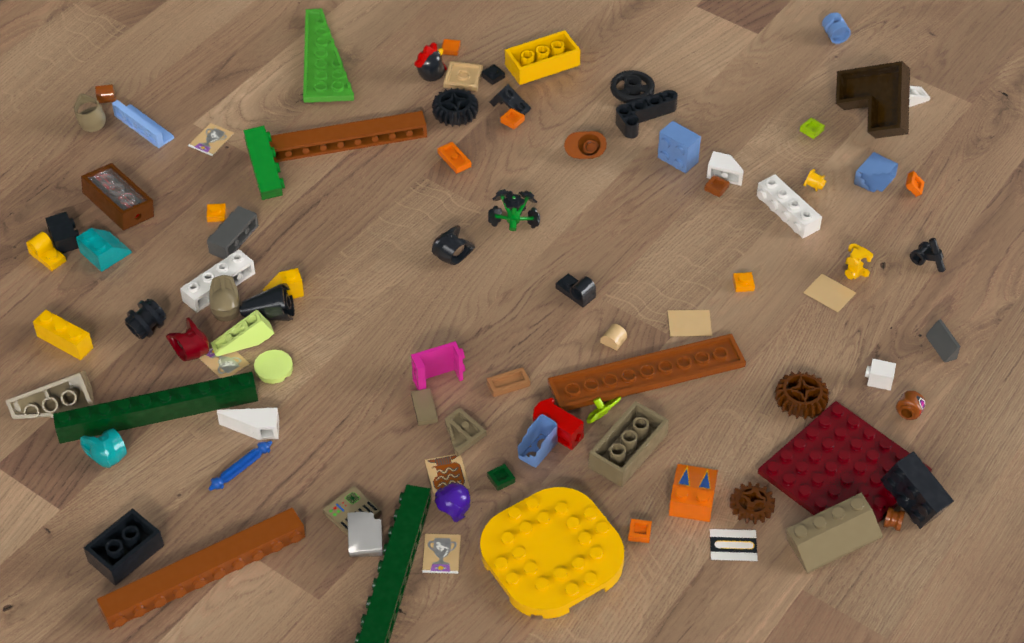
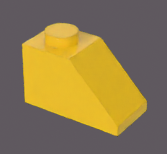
[263,268,304,299]

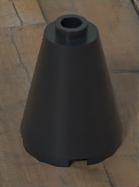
[239,283,295,321]

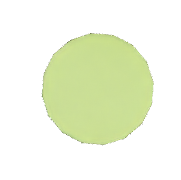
[254,350,293,384]

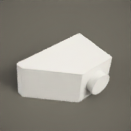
[707,151,744,186]

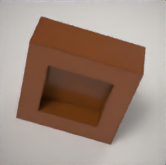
[704,175,730,198]

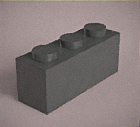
[207,206,259,259]

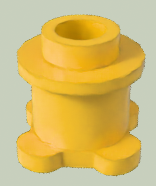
[803,169,827,192]

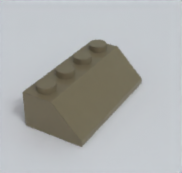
[786,493,883,574]

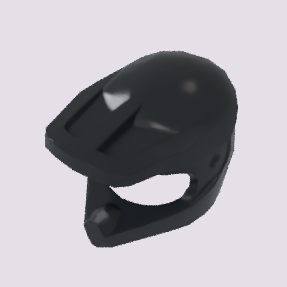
[432,225,475,265]

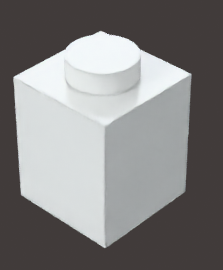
[865,359,896,391]

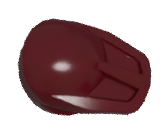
[166,317,210,361]

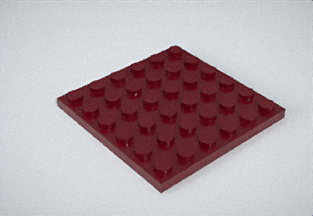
[758,401,932,523]

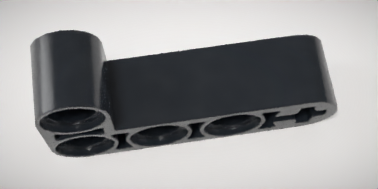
[615,90,678,139]

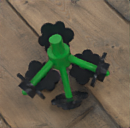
[488,189,540,231]

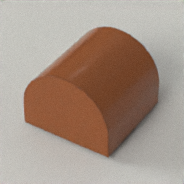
[95,84,116,103]

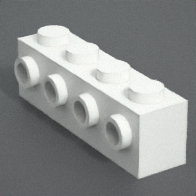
[757,175,822,238]
[180,250,255,313]

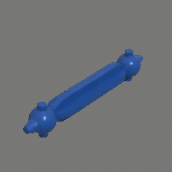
[209,441,273,491]

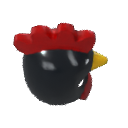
[414,42,447,82]

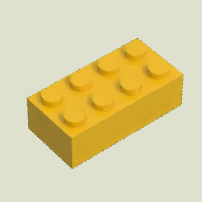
[505,30,580,85]

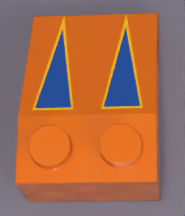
[669,464,718,522]

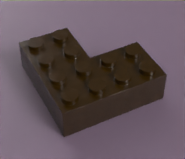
[836,61,910,139]

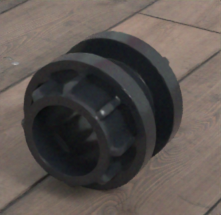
[125,299,166,339]

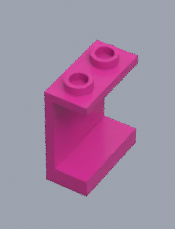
[411,341,465,390]

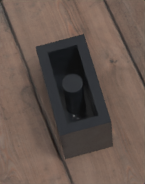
[45,212,80,254]

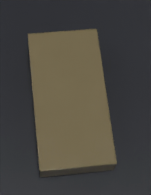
[411,388,438,426]

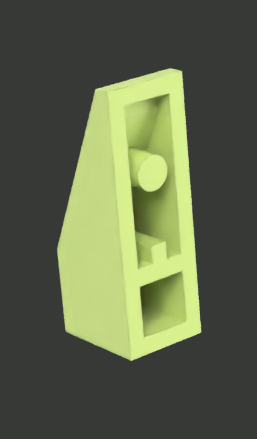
[211,309,274,356]

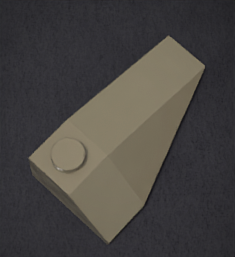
[5,370,95,419]

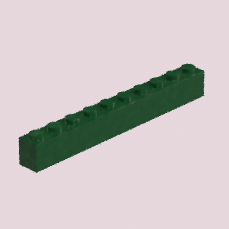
[53,372,258,444]
[355,485,432,643]

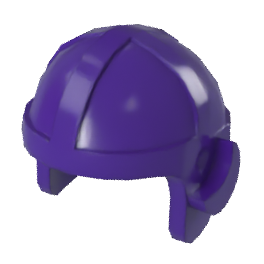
[434,483,471,522]

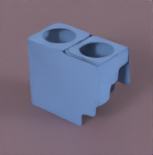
[854,152,898,192]
[517,414,558,468]

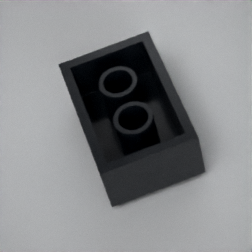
[880,451,954,529]
[83,508,164,586]

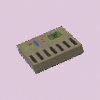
[322,486,381,536]

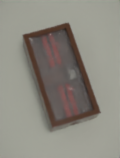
[81,163,154,231]

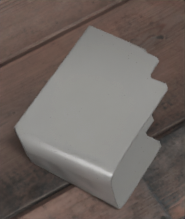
[347,511,383,557]

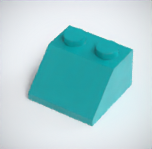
[76,228,132,272]

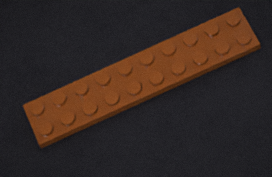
[548,334,746,411]

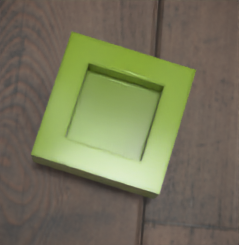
[800,118,825,139]

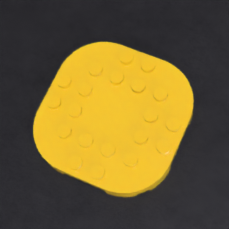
[480,487,624,619]

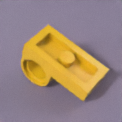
[26,232,66,271]

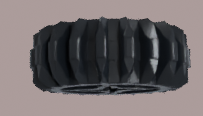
[432,87,478,127]

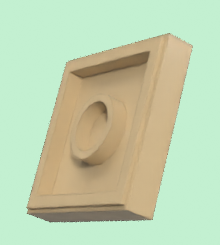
[443,61,483,92]

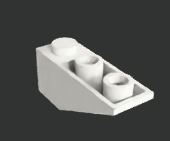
[217,407,279,440]

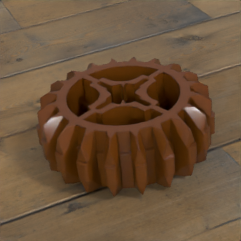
[775,371,829,420]

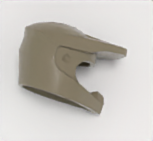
[74,93,106,132]
[209,275,241,322]

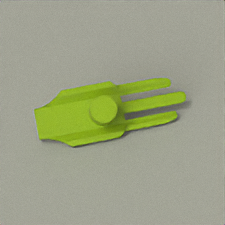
[586,396,621,424]

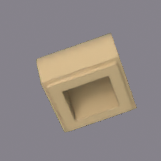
[600,324,627,351]

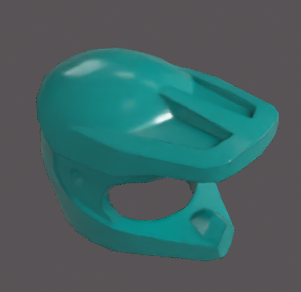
[80,429,127,468]

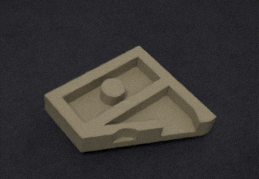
[445,408,487,457]

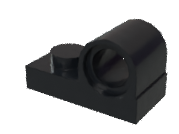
[555,273,596,307]

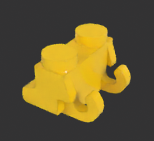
[845,244,873,280]

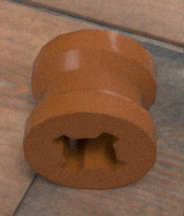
[883,507,905,531]

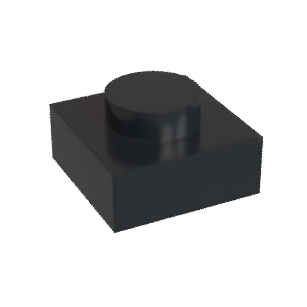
[481,65,505,85]

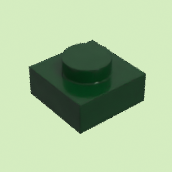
[487,464,515,491]

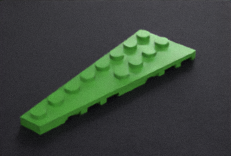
[303,9,354,103]

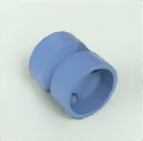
[822,13,851,44]

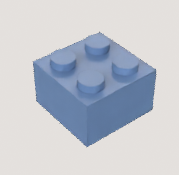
[658,121,701,173]

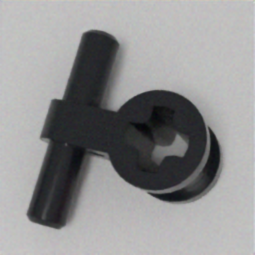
[910,238,946,272]

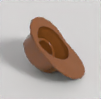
[564,131,607,159]

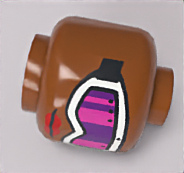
[896,390,926,420]

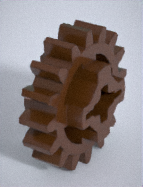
[730,482,775,525]

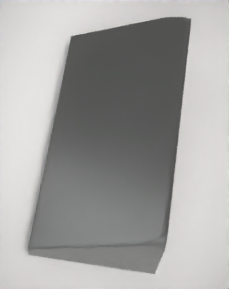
[926,319,961,363]

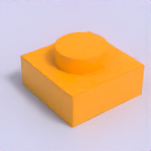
[207,203,226,222]
[733,272,755,292]

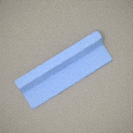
[112,100,174,148]

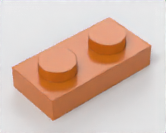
[437,142,472,174]

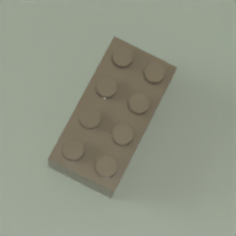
[588,401,669,487]

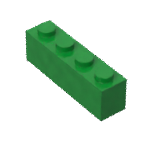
[243,126,285,200]

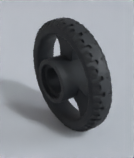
[610,70,655,103]

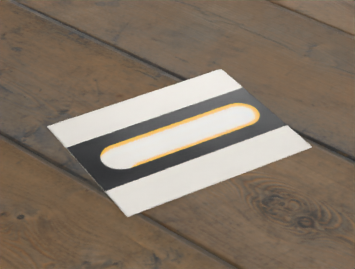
[710,529,758,561]

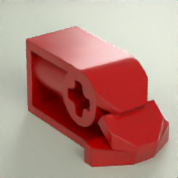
[533,398,584,450]

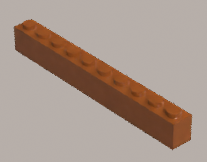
[269,111,427,163]
[97,507,305,630]

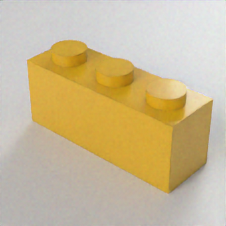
[33,310,93,360]

